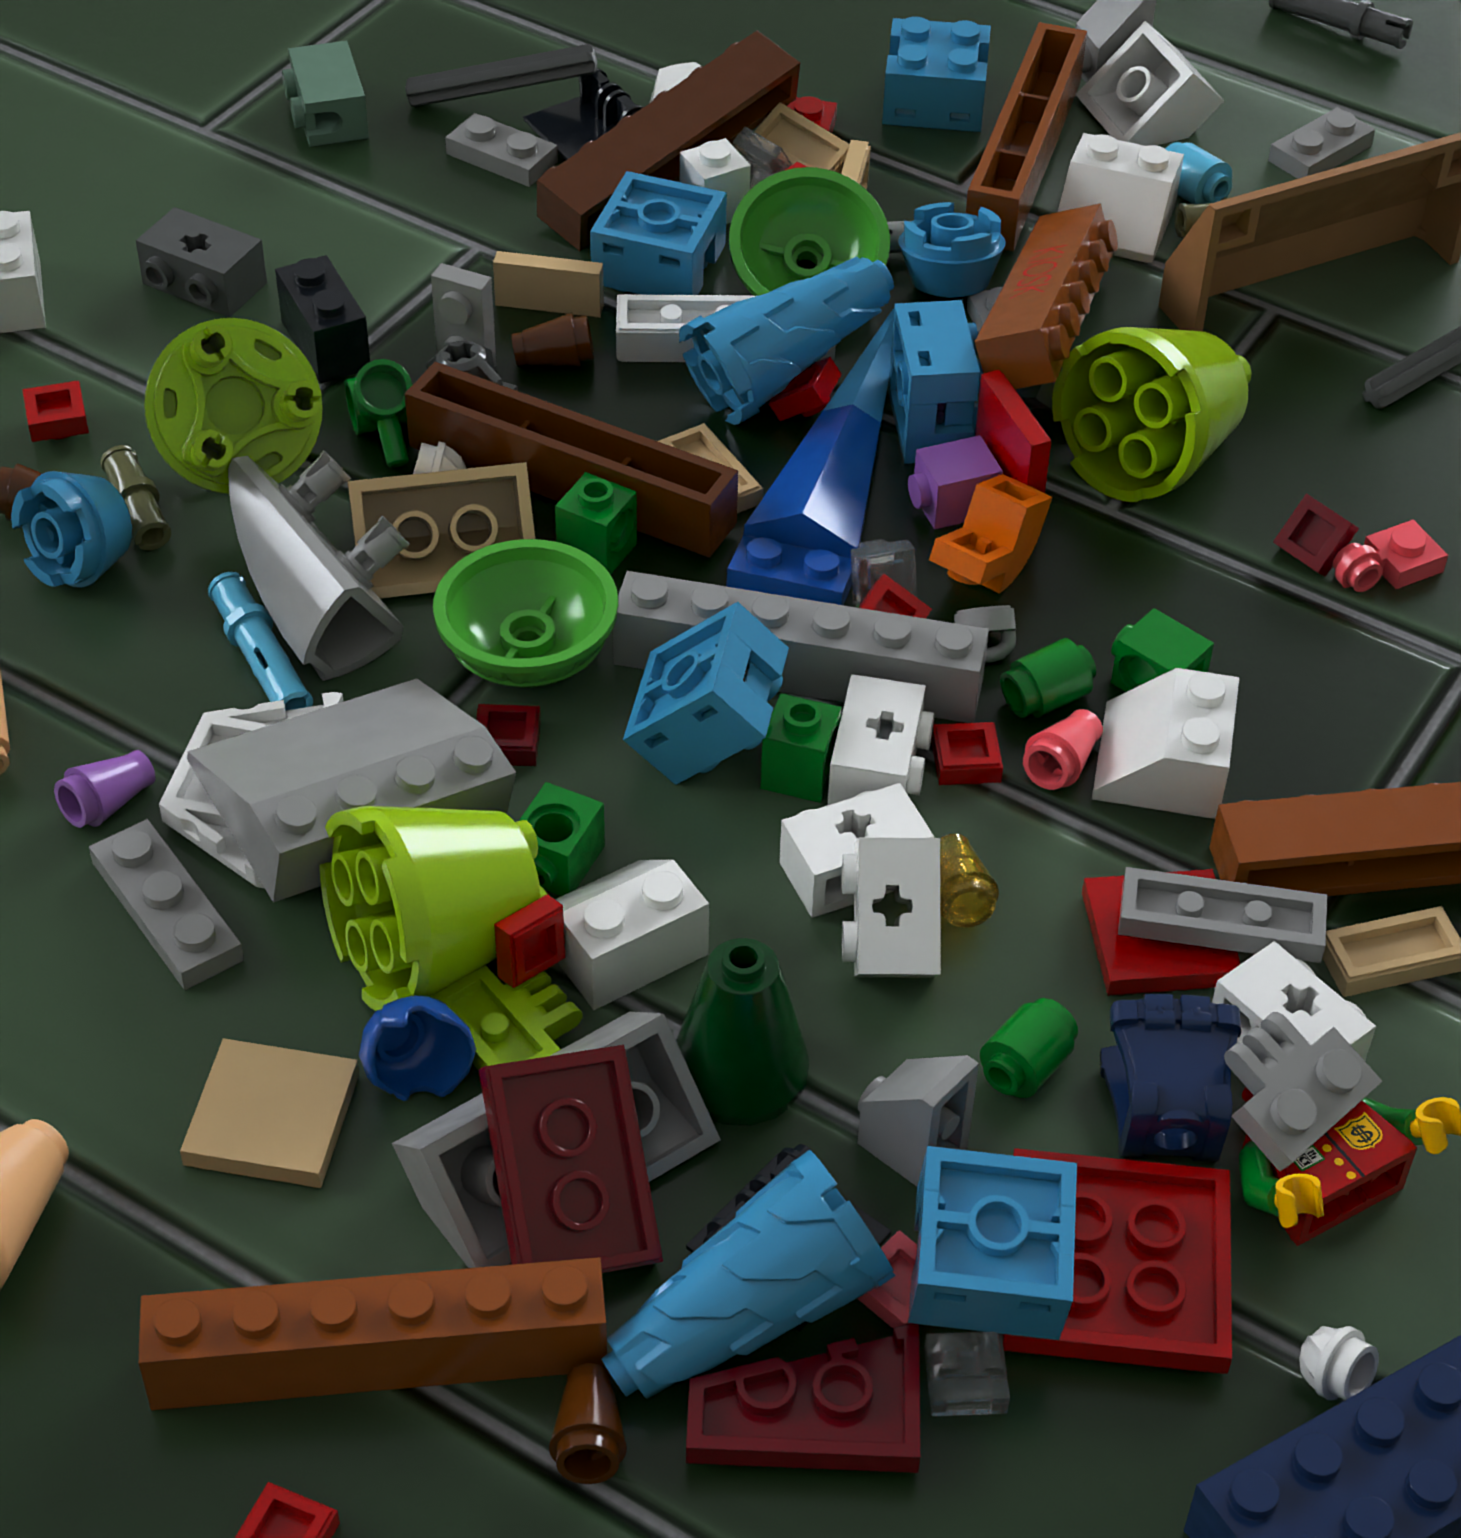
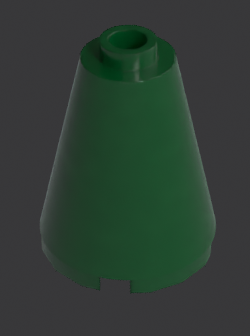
[676,938,809,1126]

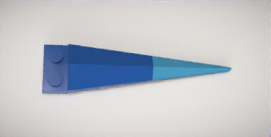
[726,309,894,605]

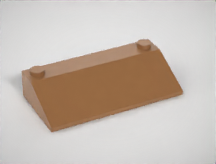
[1158,132,1461,331]

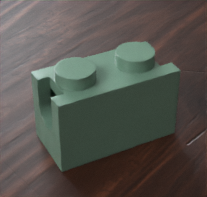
[282,40,369,147]

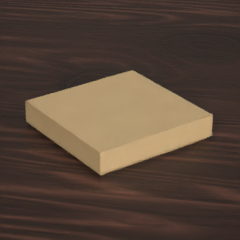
[180,1038,359,1188]

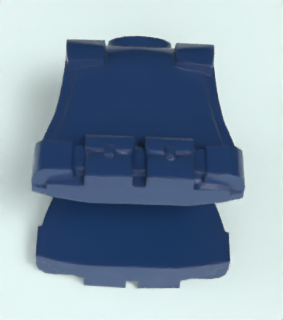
[1100,994,1242,1162]

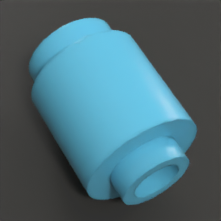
[1165,142,1232,204]

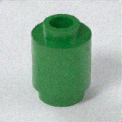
[1000,638,1096,718]
[980,998,1078,1098]

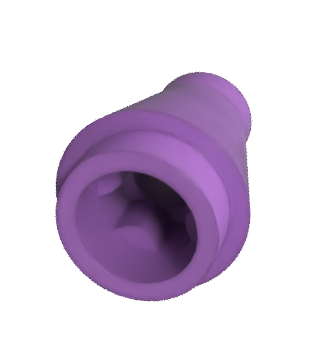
[54,750,155,828]

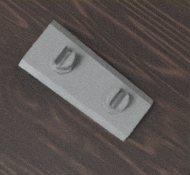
[228,450,410,681]

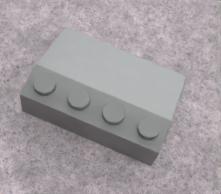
[187,678,516,903]

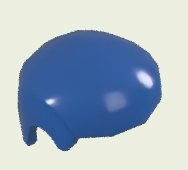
[359,996,476,1101]

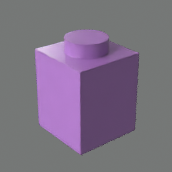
[908,435,1003,529]

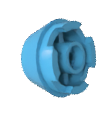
[898,202,1006,298]
[11,471,132,588]

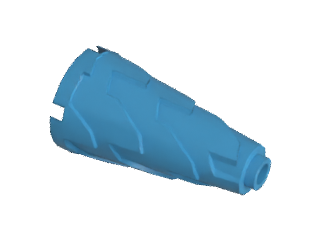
[679,257,894,425]
[601,1150,896,1399]

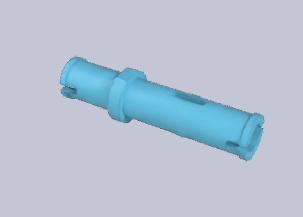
[208,572,313,711]

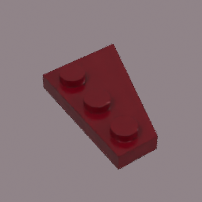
[686,1323,921,1473]

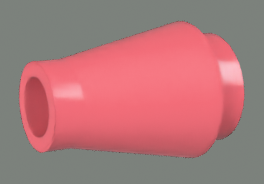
[1023,709,1103,790]

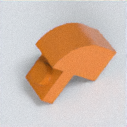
[929,474,1053,593]

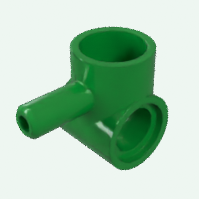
[345,359,412,468]

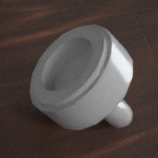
[954,605,1016,663]

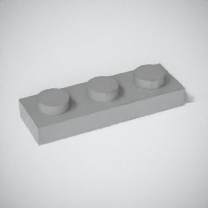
[89,819,244,991]
[1118,867,1327,963]

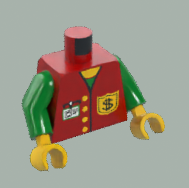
[1238,1087,1461,1247]

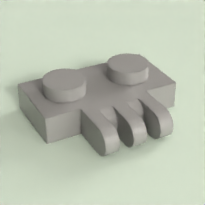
[1224,1012,1382,1172]

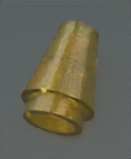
[940,834,999,928]

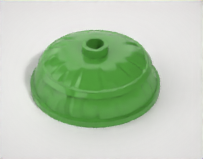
[729,167,890,296]
[433,539,618,688]

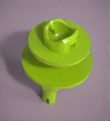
[144,318,322,494]

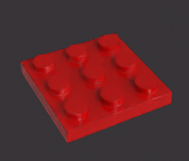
[1002,1148,1232,1374]

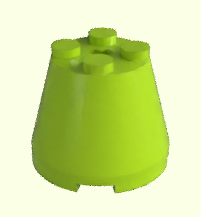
[1052,327,1252,502]
[320,806,547,1011]

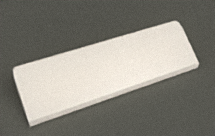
[616,294,836,362]

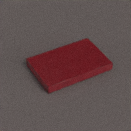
[479,1045,663,1273]

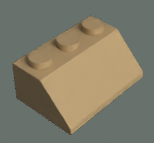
[348,462,535,599]

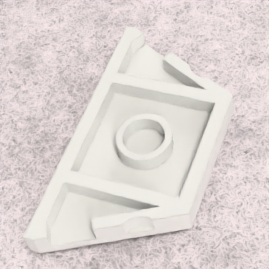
[159,692,343,889]

